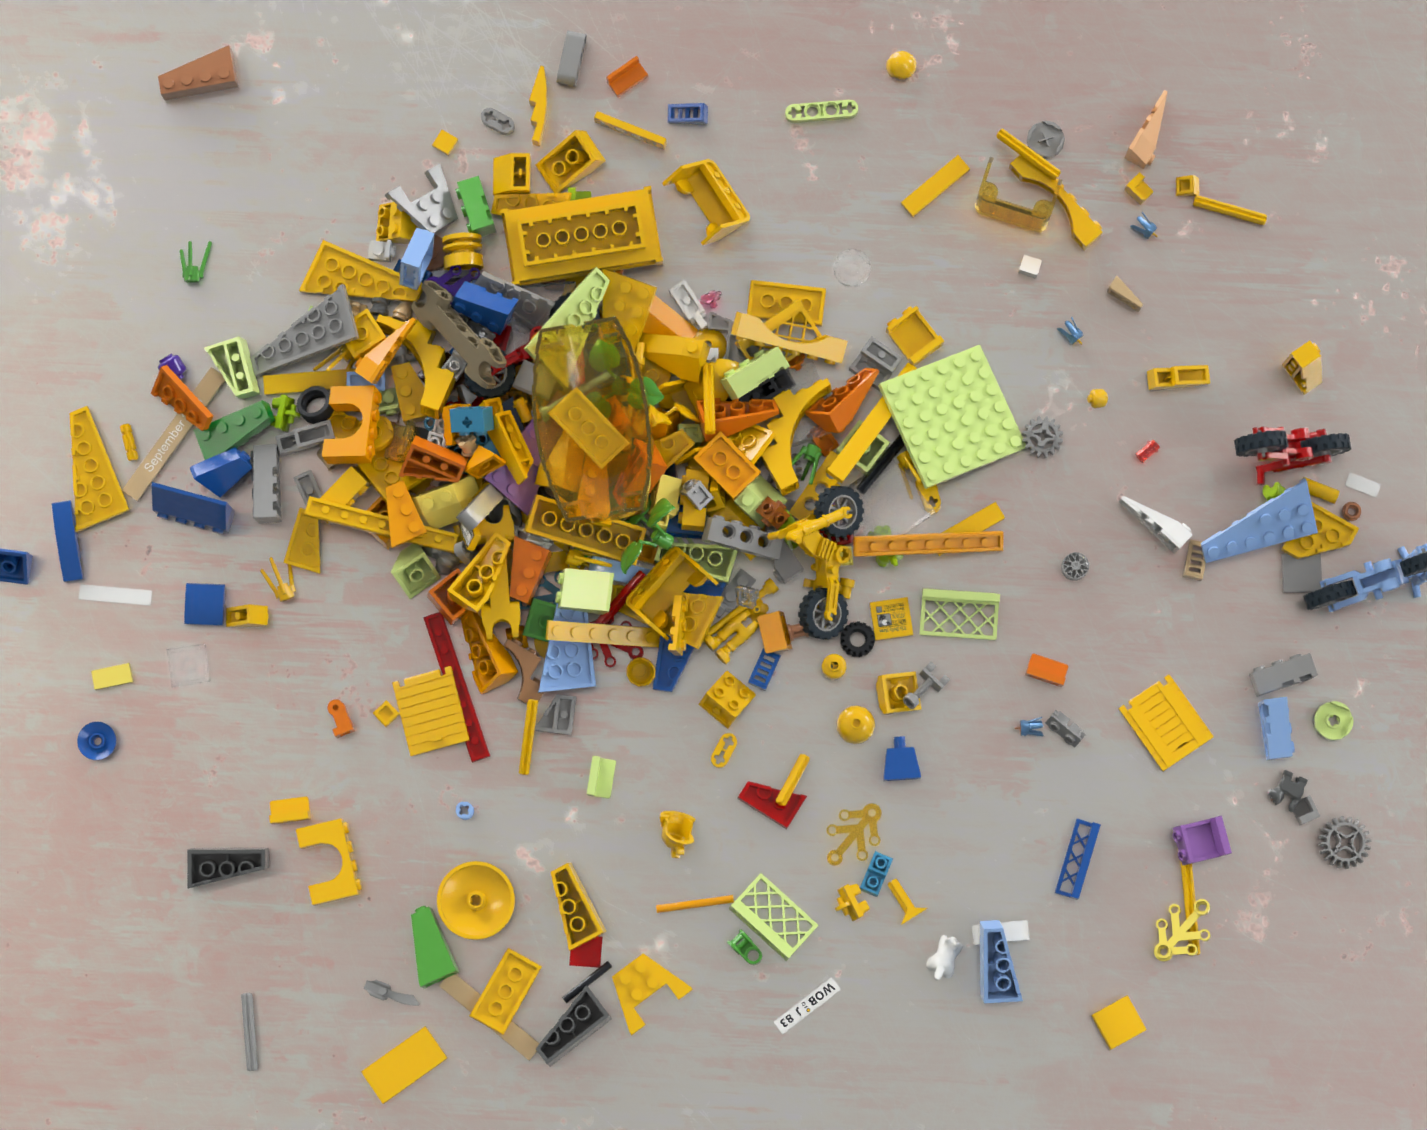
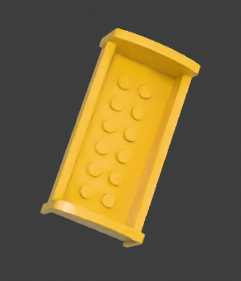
[500,186,663,287]

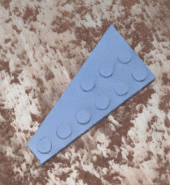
[1201,478,1318,563]
[538,590,596,693]

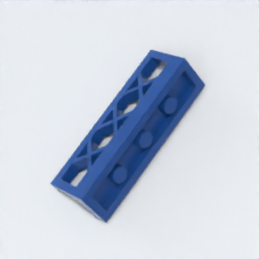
[1055,819,1101,900]

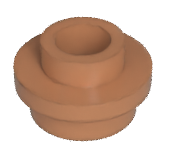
[1342,502,1361,521]

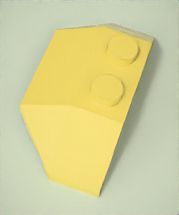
[411,475,479,529]

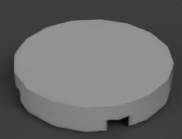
[1027,121,1065,159]

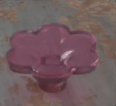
[699,290,722,308]

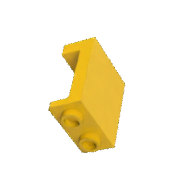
[886,306,944,366]

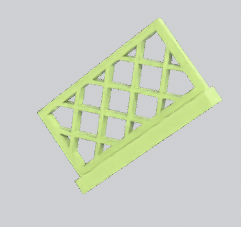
[919,588,1000,640]
[729,873,818,961]

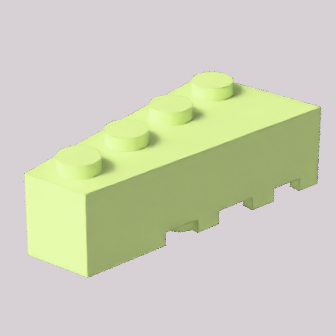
[654,542,738,585]

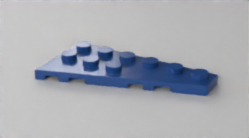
[653,580,727,692]

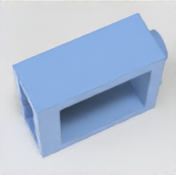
[399,228,434,290]

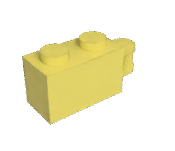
[647,474,683,530]

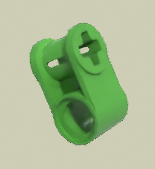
[727,929,762,965]

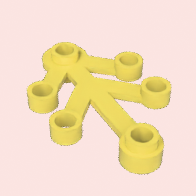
[1154,899,1211,962]

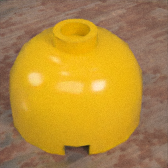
[837,706,875,744]

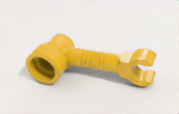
[803,578,855,599]

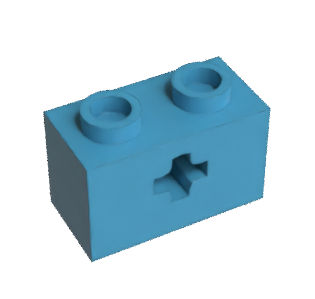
[449,406,494,436]

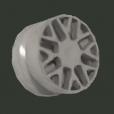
[1061,552,1089,581]

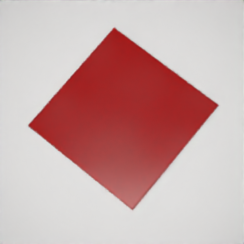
[569,936,603,968]

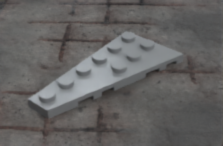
[250,284,359,377]

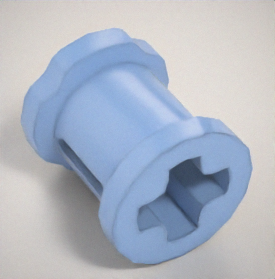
[456,802,474,820]

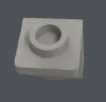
[680,479,714,510]

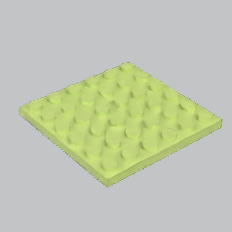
[878,345,1026,489]

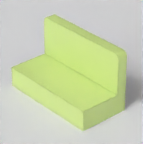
[587,756,616,799]

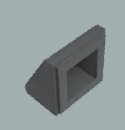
[456,384,476,404]

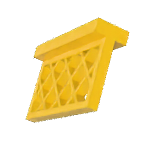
[734,299,822,362]

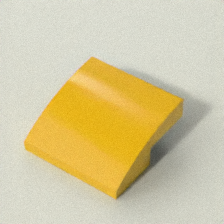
[1091,995,1147,1050]

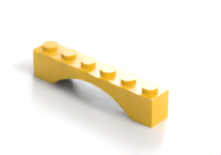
[1009,155,1103,251]
[731,312,848,365]

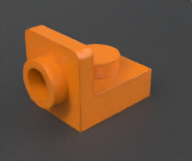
[806,425,839,457]

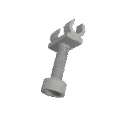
[903,662,950,709]

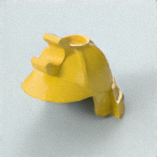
[659,811,696,858]

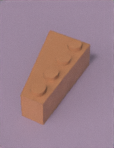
[158,45,238,100]

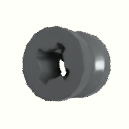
[370,297,390,316]

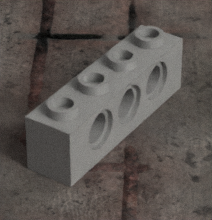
[701,515,784,560]

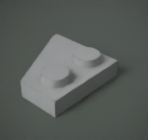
[535,694,576,735]

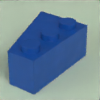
[451,281,519,335]

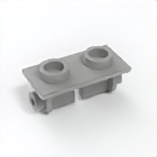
[1045,710,1086,747]

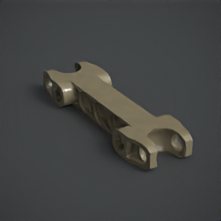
[411,280,507,389]

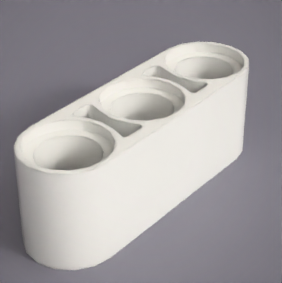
[972,920,1030,945]

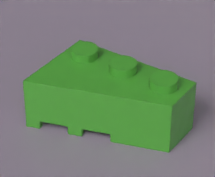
[455,176,497,237]

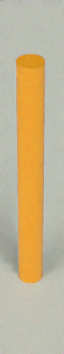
[656,895,734,913]

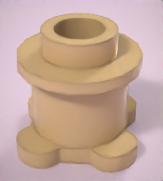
[455,432,478,458]

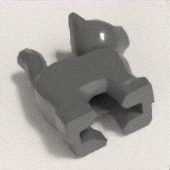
[1268,770,1308,812]

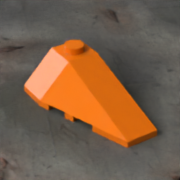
[804,368,879,433]
[696,398,779,442]

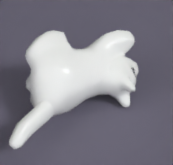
[927,935,963,981]

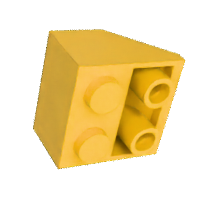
[493,153,531,196]
[376,202,419,244]

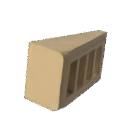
[1107,276,1143,312]
[1182,539,1206,581]

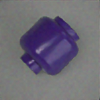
[158,353,186,379]

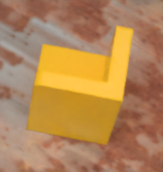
[1124,172,1153,205]

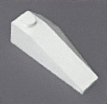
[1119,496,1192,554]

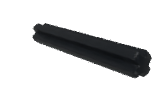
[857,434,905,494]

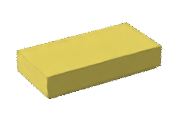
[91,663,133,690]

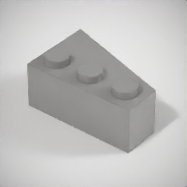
[1249,653,1318,697]

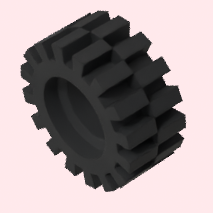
[840,621,875,657]

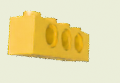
[789,450,840,521]

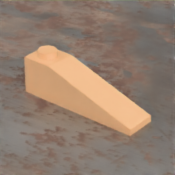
[1124,90,1168,169]

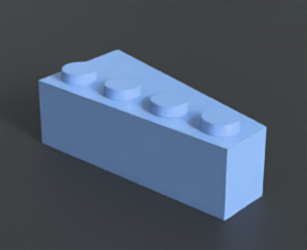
[980,920,1023,1003]

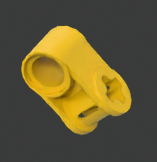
[915,480,941,514]

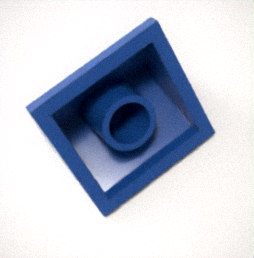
[0,549,33,585]

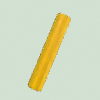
[776,754,810,806]

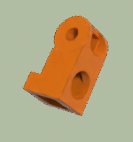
[327,699,355,738]

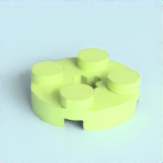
[1314,701,1354,740]

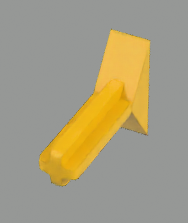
[887,879,927,926]

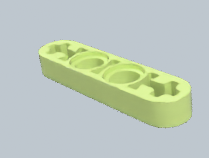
[785,100,858,123]

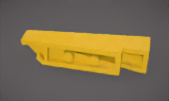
[479,397,534,485]

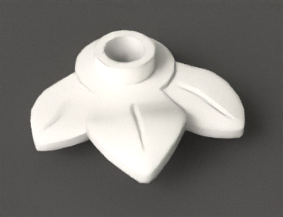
[517,527,554,549]

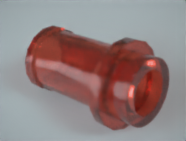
[1135,439,1160,463]

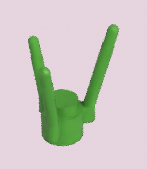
[180,241,212,283]
[791,443,822,485]

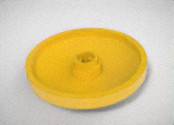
[437,861,515,940]

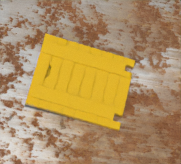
[392,666,470,756]
[1118,674,1214,771]

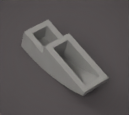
[275,420,335,457]

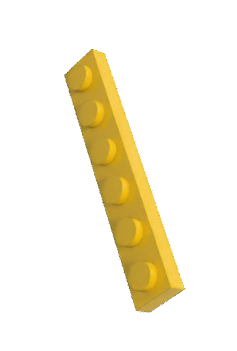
[545,620,660,648]

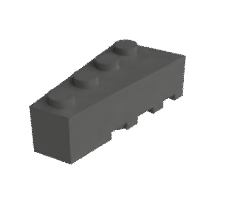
[187,848,269,889]
[536,985,612,1067]

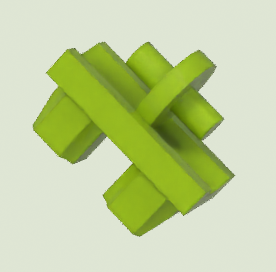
[270,394,301,432]

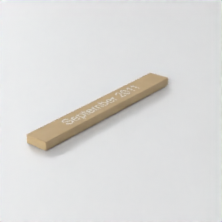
[122,367,225,502]

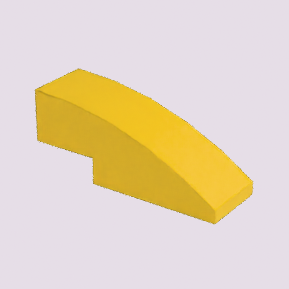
[1147,365,1210,390]

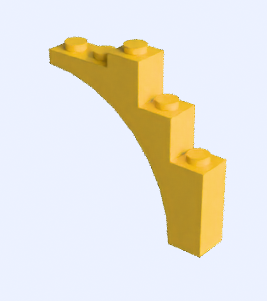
[376,314,455,420]
[761,378,832,496]

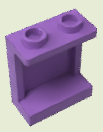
[1173,816,1232,866]

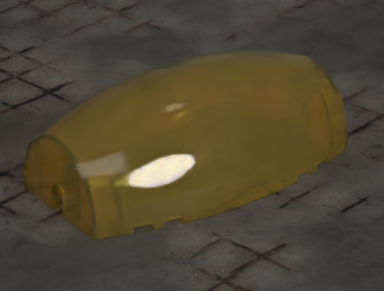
[532,316,653,523]

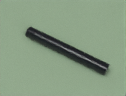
[562,961,612,1003]

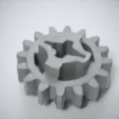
[1022,416,1063,458]

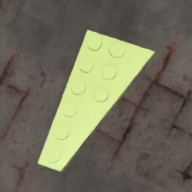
[524,267,610,389]

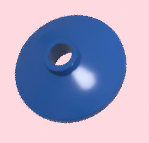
[77,722,116,760]

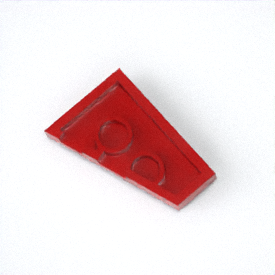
[737,781,807,829]

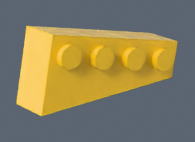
[551,863,607,951]

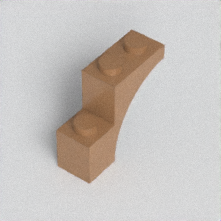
[503,638,544,705]

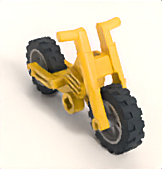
[767,486,864,640]

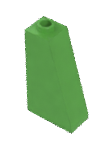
[411,906,459,989]

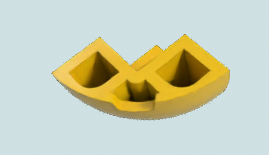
[688,359,739,401]

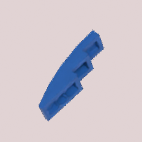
[52,500,83,582]

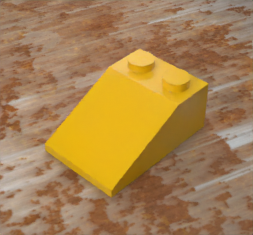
[535,130,606,193]

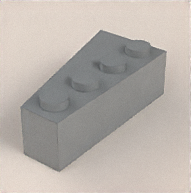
[250,444,282,524]

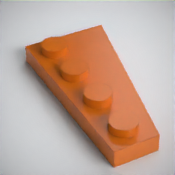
[151,365,214,431]

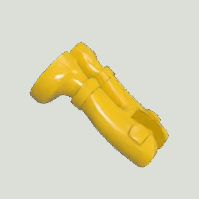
[703,610,759,665]

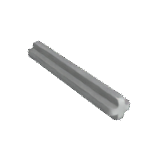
[241,993,258,1071]

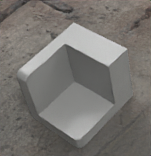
[1293,795,1320,826]

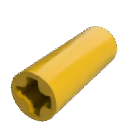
[1303,477,1340,504]

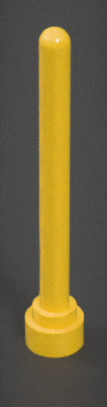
[706,578,779,636]

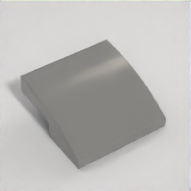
[849,336,903,391]

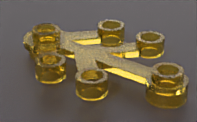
[826,803,882,866]

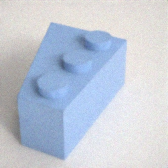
[1258,697,1295,761]

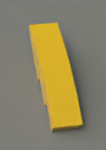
[529,65,547,147]

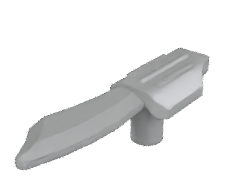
[364,980,419,1006]

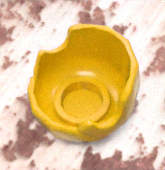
[886,51,917,80]
[626,657,656,687]

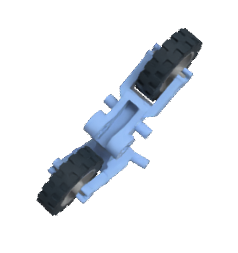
[1303,544,1427,612]

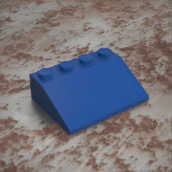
[151,482,235,534]

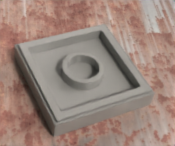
[1281,553,1322,593]

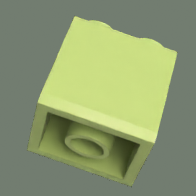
[555,568,614,615]

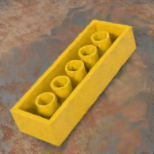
[523,494,647,566]

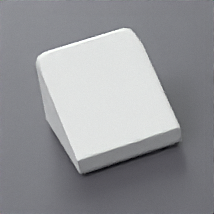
[1018,255,1042,278]

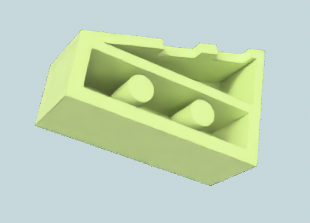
[204,337,260,399]
[720,347,790,400]

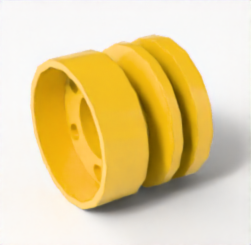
[442,232,484,272]

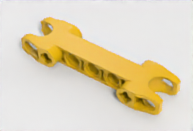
[477,505,521,641]

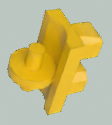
[835,884,870,921]

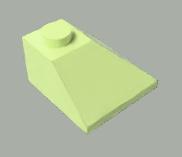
[734,475,788,529]
[391,544,441,599]

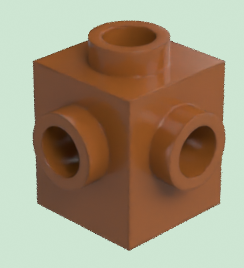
[755,496,790,530]

